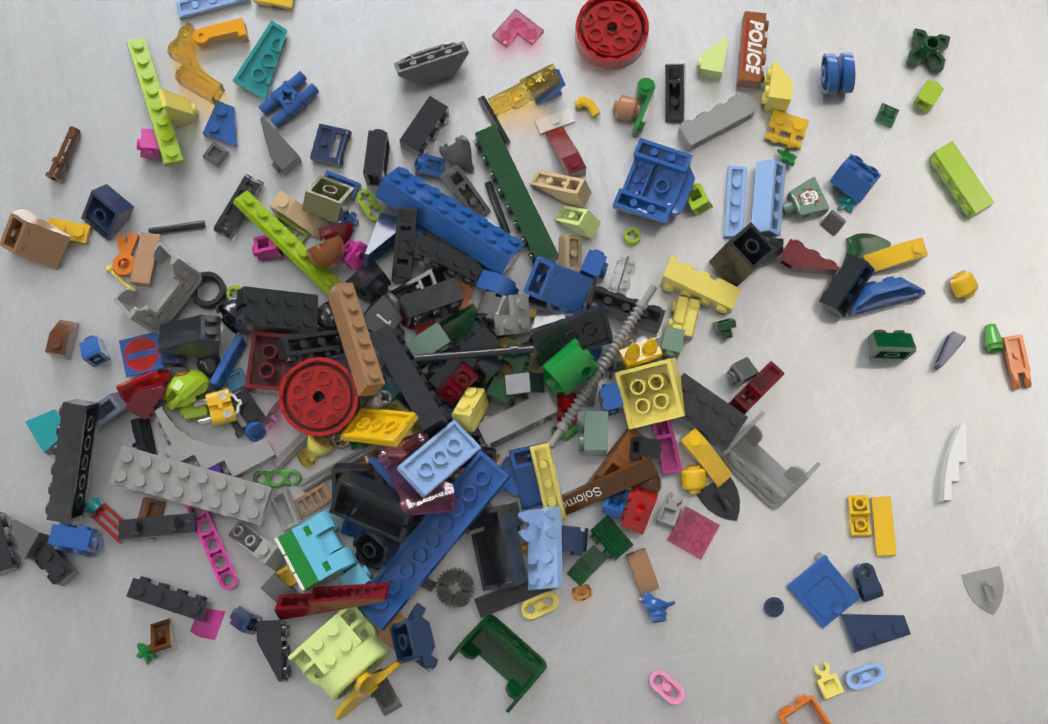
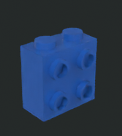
[48,522,103,557]

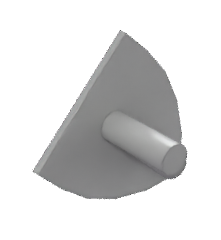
[961,566,1004,615]

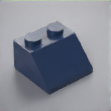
[81,184,134,241]

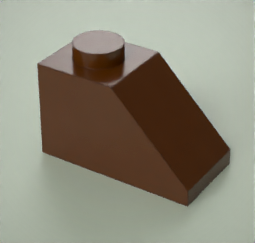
[45,320,79,360]

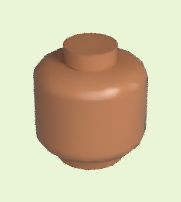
[612,95,641,122]

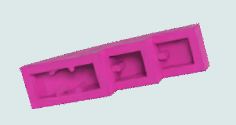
[651,419,682,475]

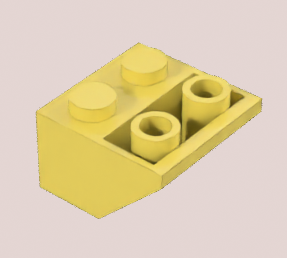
[761,62,793,113]

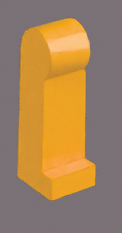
[194,18,250,48]

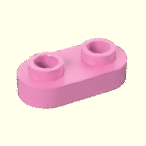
[649,671,685,705]

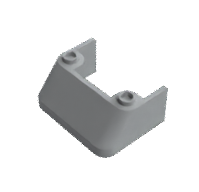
[721,410,821,508]

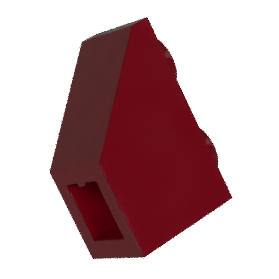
[125,382,167,420]

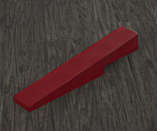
[274,583,390,620]

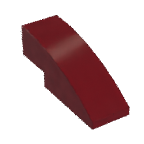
[729,361,785,415]

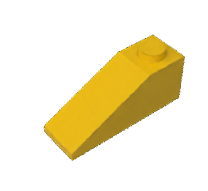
[863,237,928,273]
[679,428,733,488]

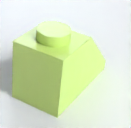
[697,38,729,80]
[555,205,601,238]

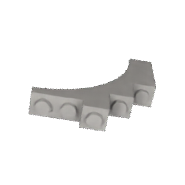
[155,407,277,478]

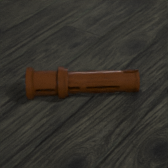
[45,126,81,182]

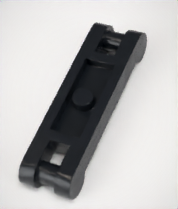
[214,174,264,239]

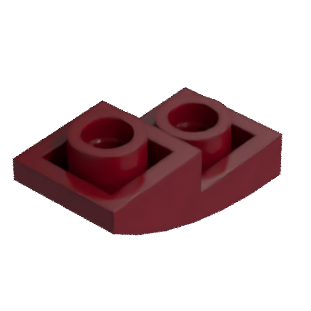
[436,363,479,406]

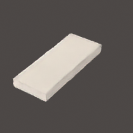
[535,108,575,135]

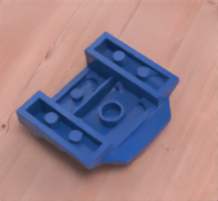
[613,138,695,224]

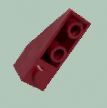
[777,239,840,275]

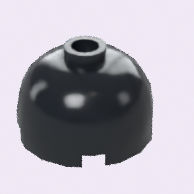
[216,297,247,335]

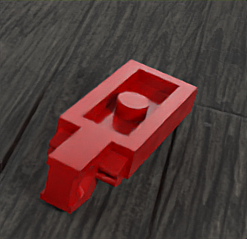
[116,369,172,403]

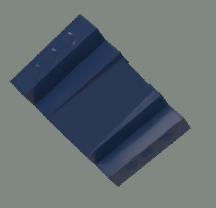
[390,602,438,672]

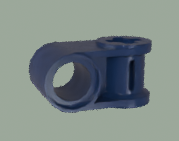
[852,563,884,603]

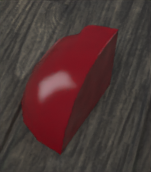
[318,223,353,244]

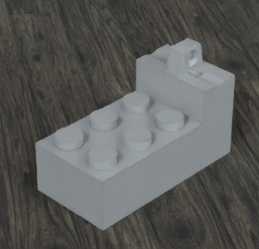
[477,385,558,448]

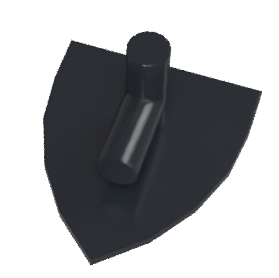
[696,477,740,521]

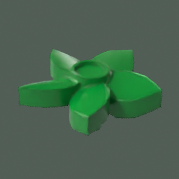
[777,148,797,166]
[136,643,157,665]

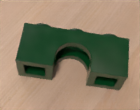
[487,341,533,406]

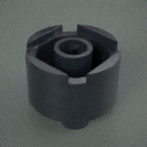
[353,529,401,569]

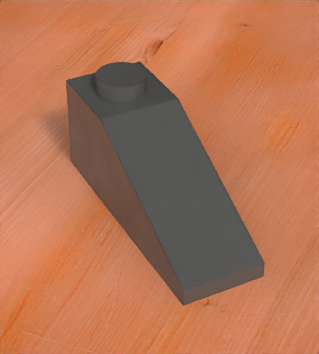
[260,117,302,176]
[439,164,491,217]

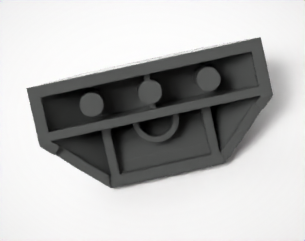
[394,41,469,86]

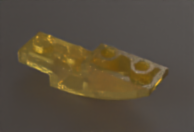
[488,64,561,117]

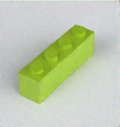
[929,141,994,219]

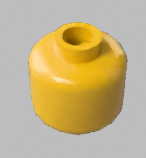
[949,270,978,300]
[681,465,707,494]

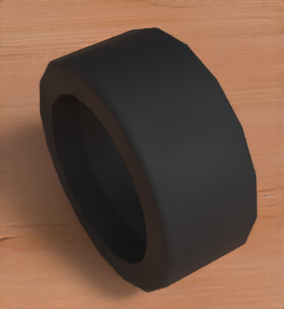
[190,271,227,309]

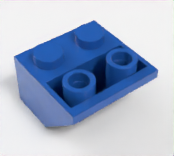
[829,154,881,203]

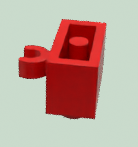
[620,485,658,534]

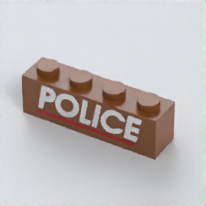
[736,11,769,89]

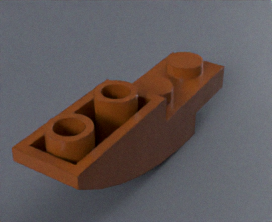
[586,428,645,484]

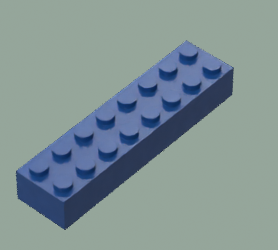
[375,166,525,275]

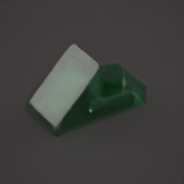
[566,544,608,587]

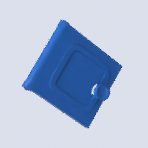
[787,555,860,628]

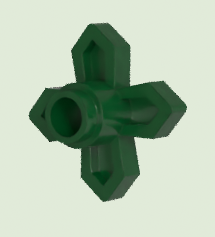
[906,28,950,72]

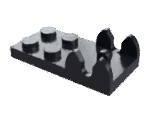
[530,303,613,367]

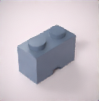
[96,392,126,430]

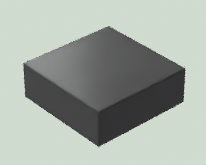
[203,142,229,168]

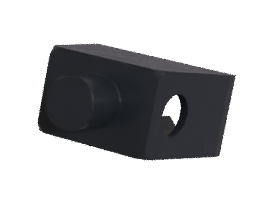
[345,262,391,301]

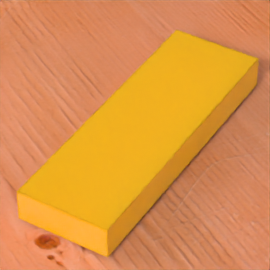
[870,496,897,556]

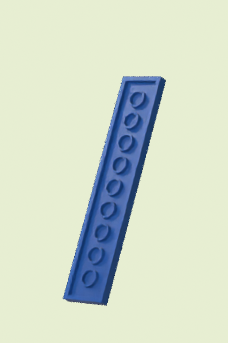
[358,450,511,630]

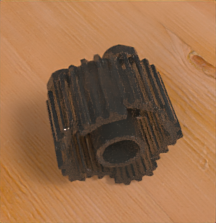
[435,567,475,609]

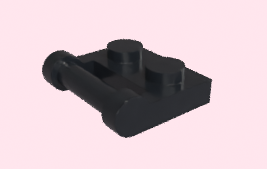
[229,388,268,439]

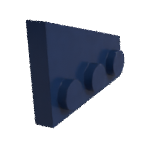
[840,614,911,653]

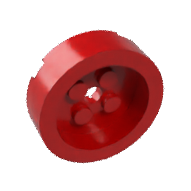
[575,0,649,70]
[279,357,359,438]

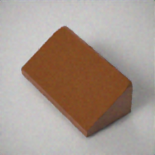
[138,497,166,540]

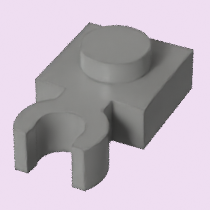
[656,491,683,529]

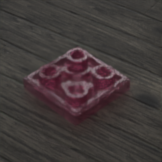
[667,506,720,560]

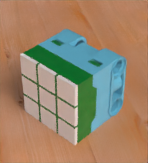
[275,510,358,593]

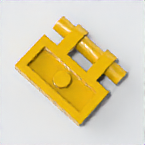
[764,110,809,149]

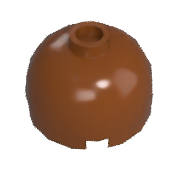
[306,235,345,269]

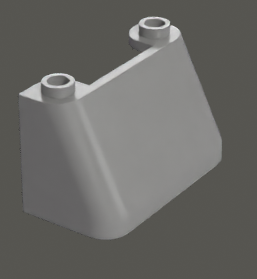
[114,240,202,333]

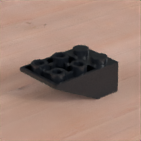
[256,620,291,682]

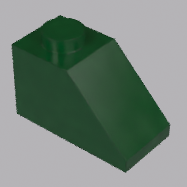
[441,303,477,345]

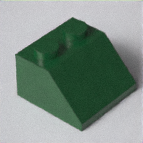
[868,329,916,360]

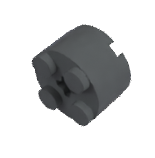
[475,292,510,330]

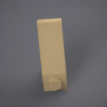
[530,170,592,207]
[270,191,330,241]

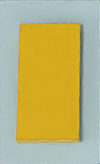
[340,408,419,447]

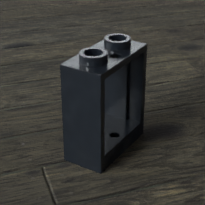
[363,129,391,187]

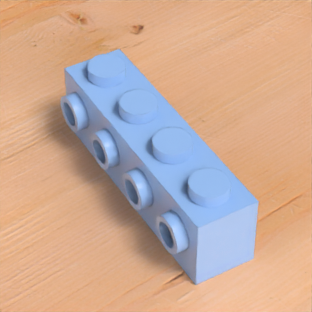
[752,159,786,238]

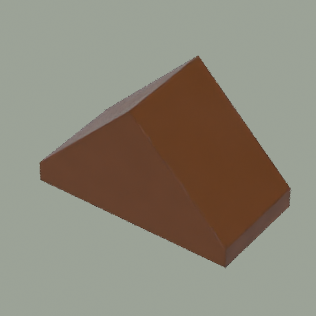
[150,618,178,654]

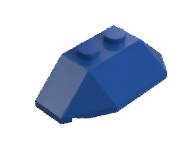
[848,276,926,317]

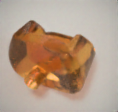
[572,584,593,601]

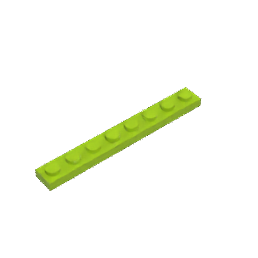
[127,38,183,167]
[233,190,342,295]

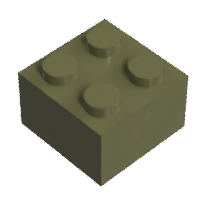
[302,175,354,223]

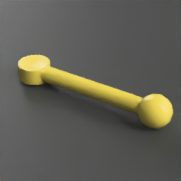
[106,265,136,292]

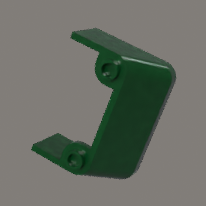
[448,615,547,713]

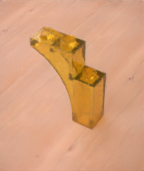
[167,22,225,105]

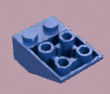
[523,256,594,312]
[509,442,547,510]

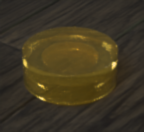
[297,448,315,468]

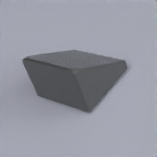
[820,210,846,236]

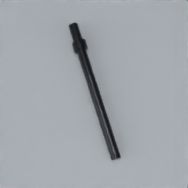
[415,345,534,363]

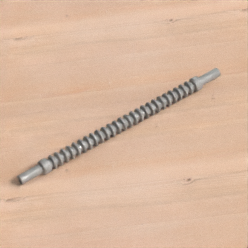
[549,284,657,449]

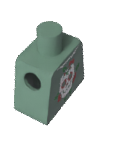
[782,177,830,220]

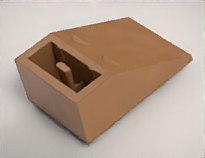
[0,209,71,269]

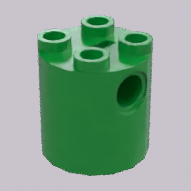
[542,338,600,396]

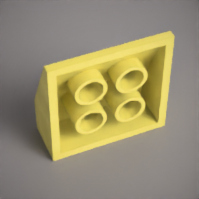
[615,358,685,429]

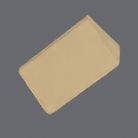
[558,234,582,272]

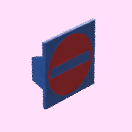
[119,333,164,377]

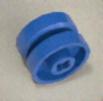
[821,52,856,94]

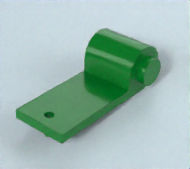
[632,78,656,138]

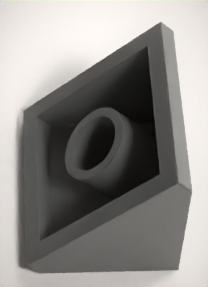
[12,519,50,562]

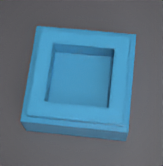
[226,367,246,393]

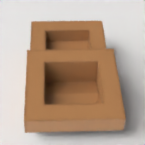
[626,548,660,595]

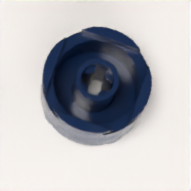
[562,525,589,556]

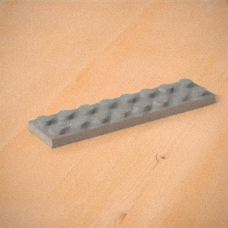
[109,445,273,526]

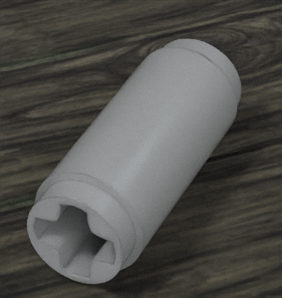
[363,390,392,409]

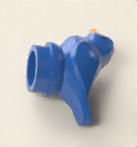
[638,593,675,623]

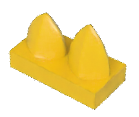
[619,338,663,369]

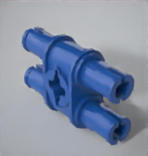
[258,71,319,128]

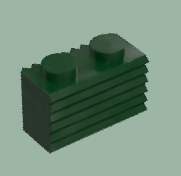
[589,515,634,561]

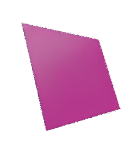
[190,609,226,640]

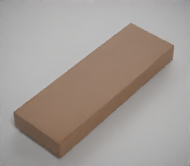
[130,232,161,287]

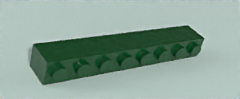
[473,124,559,264]

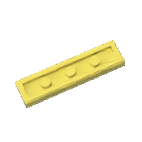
[530,442,567,521]

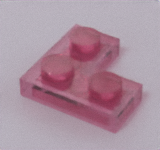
[492,9,544,48]

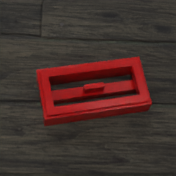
[91,503,124,544]

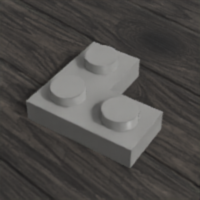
[494,294,531,335]

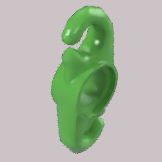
[252,469,301,488]

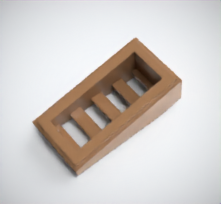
[294,482,332,519]

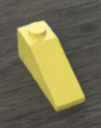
[158,89,198,127]

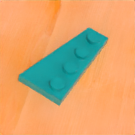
[233,20,287,101]

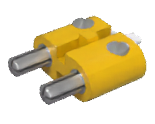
[193,388,242,427]

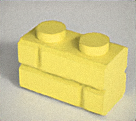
[667,296,701,341]
[452,387,489,432]

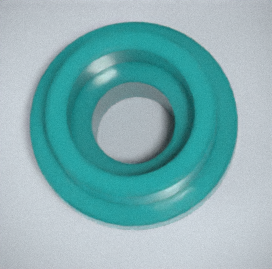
[85,496,103,515]

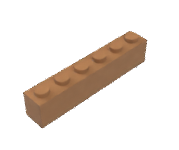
[327,283,385,397]

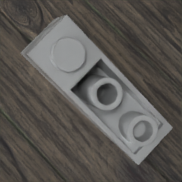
[228,520,285,572]

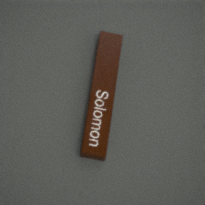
[562,456,658,515]

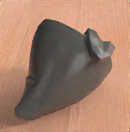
[439,135,474,172]

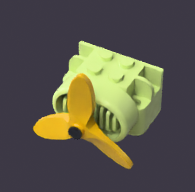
[288,607,401,720]

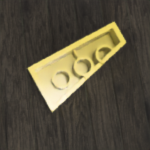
[660,255,741,314]

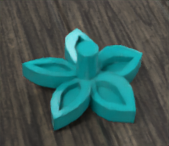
[836,194,858,214]

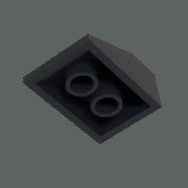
[158,314,221,359]

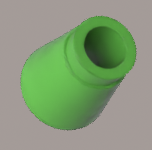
[985,324,1005,353]

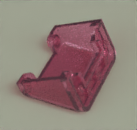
[378,431,456,516]

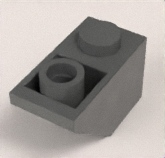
[727,357,759,388]

